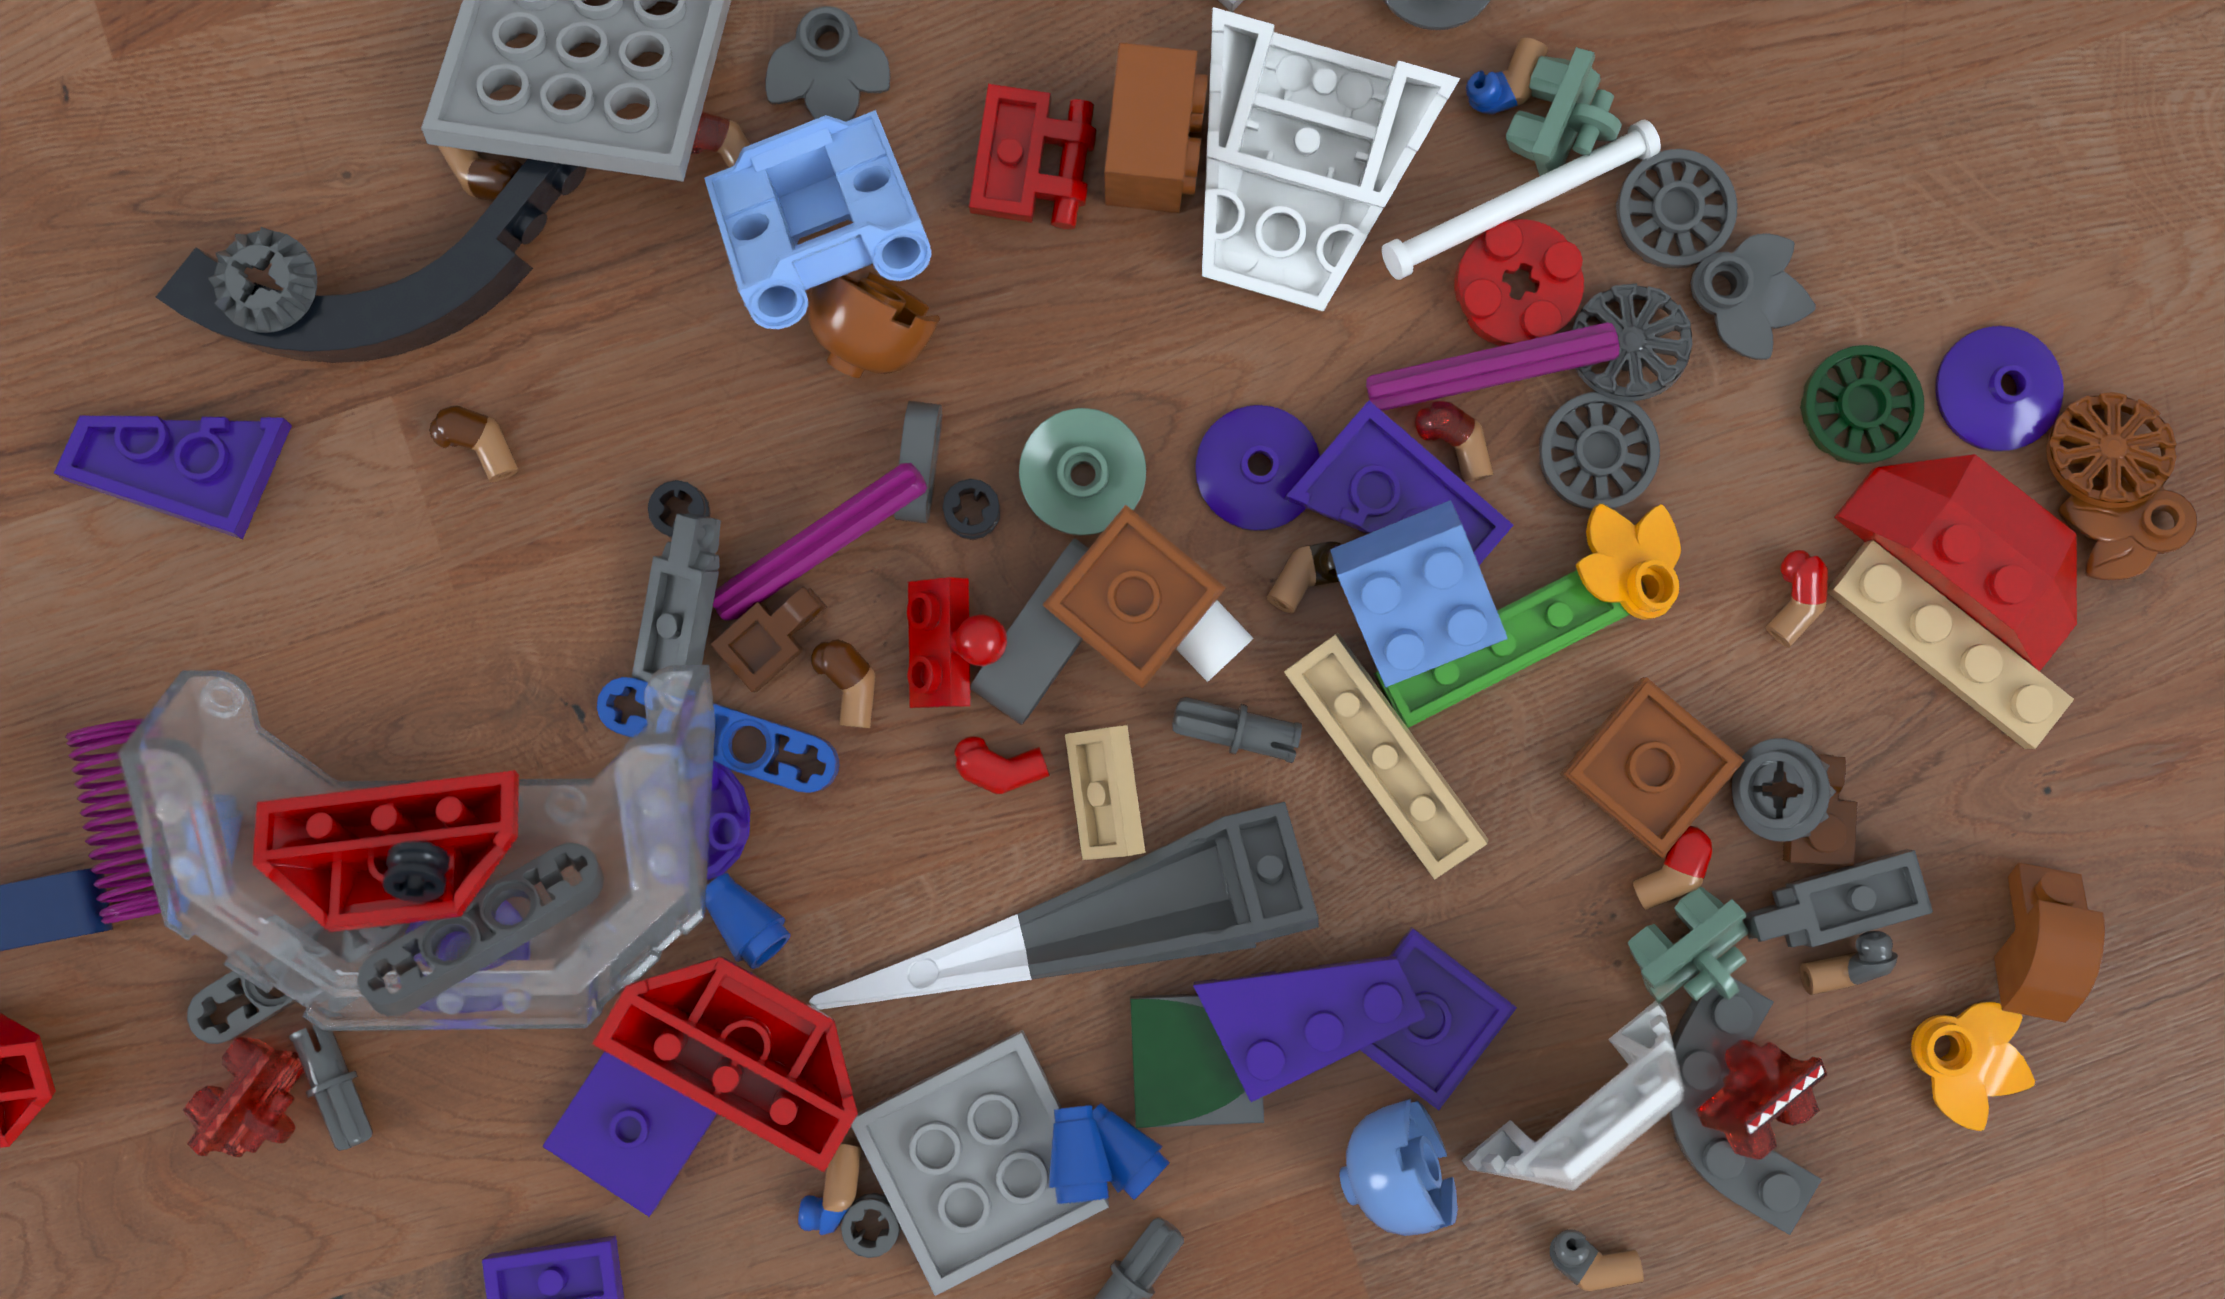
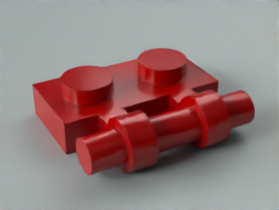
[969,84,1097,229]

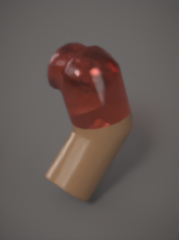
[691,111,750,168]
[1415,401,1494,483]

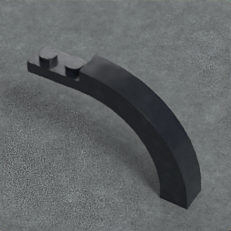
[156,159,587,363]

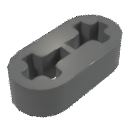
[894,401,942,524]

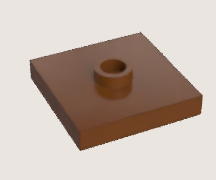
[1043,505,1226,689]
[1560,677,1745,858]

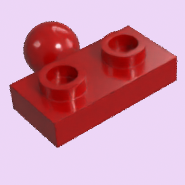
[907,577,1007,708]

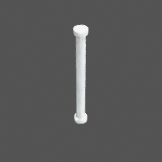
[1382,120,1661,280]

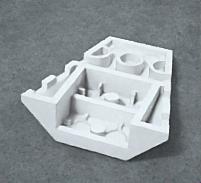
[1202,7,1460,311]
[1461,1000,1683,1191]

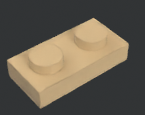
[1065,725,1145,860]

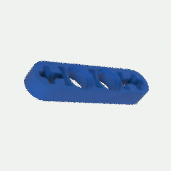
[597,677,840,793]

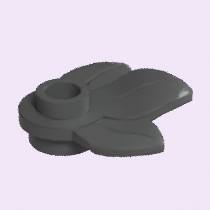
[765,6,890,122]
[1691,233,1815,360]

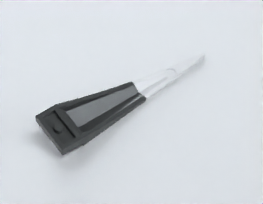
[809,802,1319,1010]

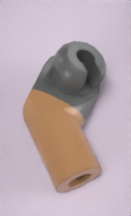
[1800,931,1898,995]
[1549,1230,1644,1291]

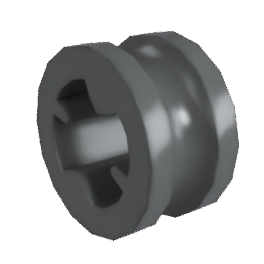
[841,1193,901,1258]

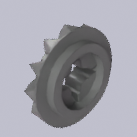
[208,227,317,333]
[1732,738,1836,842]

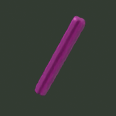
[1366,322,1620,411]
[713,463,927,621]

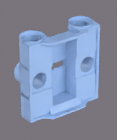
[704,110,932,329]

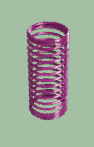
[65,719,189,924]

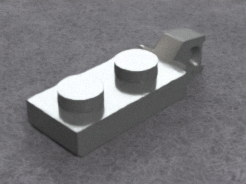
[632,513,721,696]
[1743,849,1933,947]

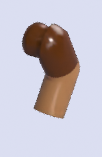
[438,146,523,201]
[429,406,519,482]
[811,639,876,728]

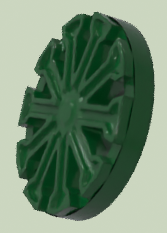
[1800,345,1925,465]

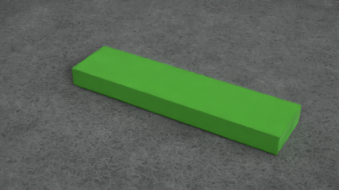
[1373,570,1630,728]

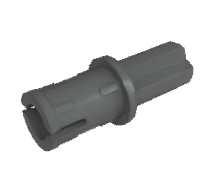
[1172,697,1302,763]
[288,1019,373,1151]
[1094,1217,1184,1299]

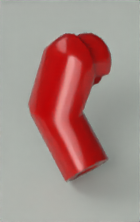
[954,736,1050,794]

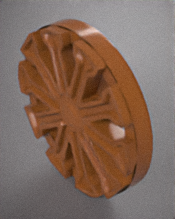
[2046,392,2177,508]

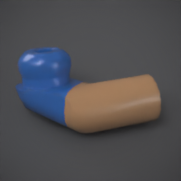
[1466,38,1548,114]
[798,1144,862,1235]

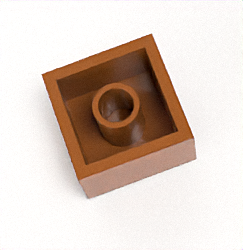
[1105,42,1208,213]

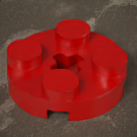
[1454,219,1584,346]

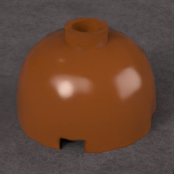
[808,272,940,378]

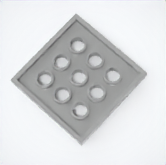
[421,0,731,182]

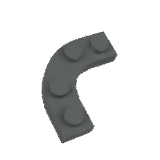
[1669,977,1822,1235]

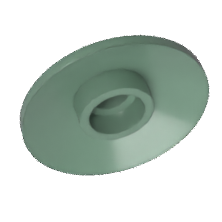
[1019,408,1146,535]

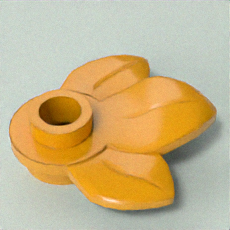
[1576,504,1681,620]
[1911,1002,2035,1131]

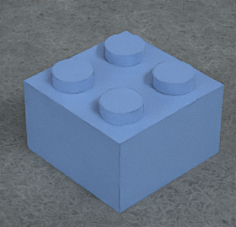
[1330,500,1508,687]

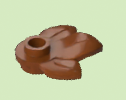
[2058,467,2197,581]

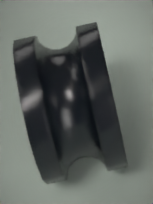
[943,479,1001,540]
[648,480,711,538]
[383,841,450,902]

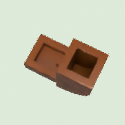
[1994,862,2105,1023]

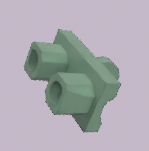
[1506,47,1622,176]
[1628,886,1749,1004]

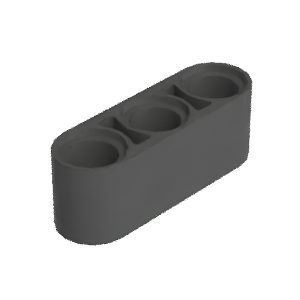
[970,538,1089,726]

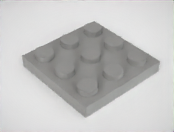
[851,1030,1109,1296]

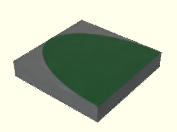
[1130,994,1264,1128]

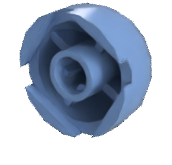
[1340,1099,1458,1236]

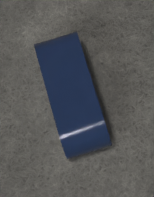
[0,868,113,951]

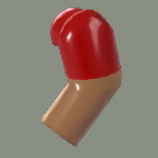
[1765,550,1828,648]
[1633,826,1713,910]

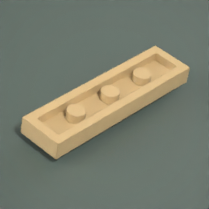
[1827,540,2074,749]
[1284,633,1489,880]

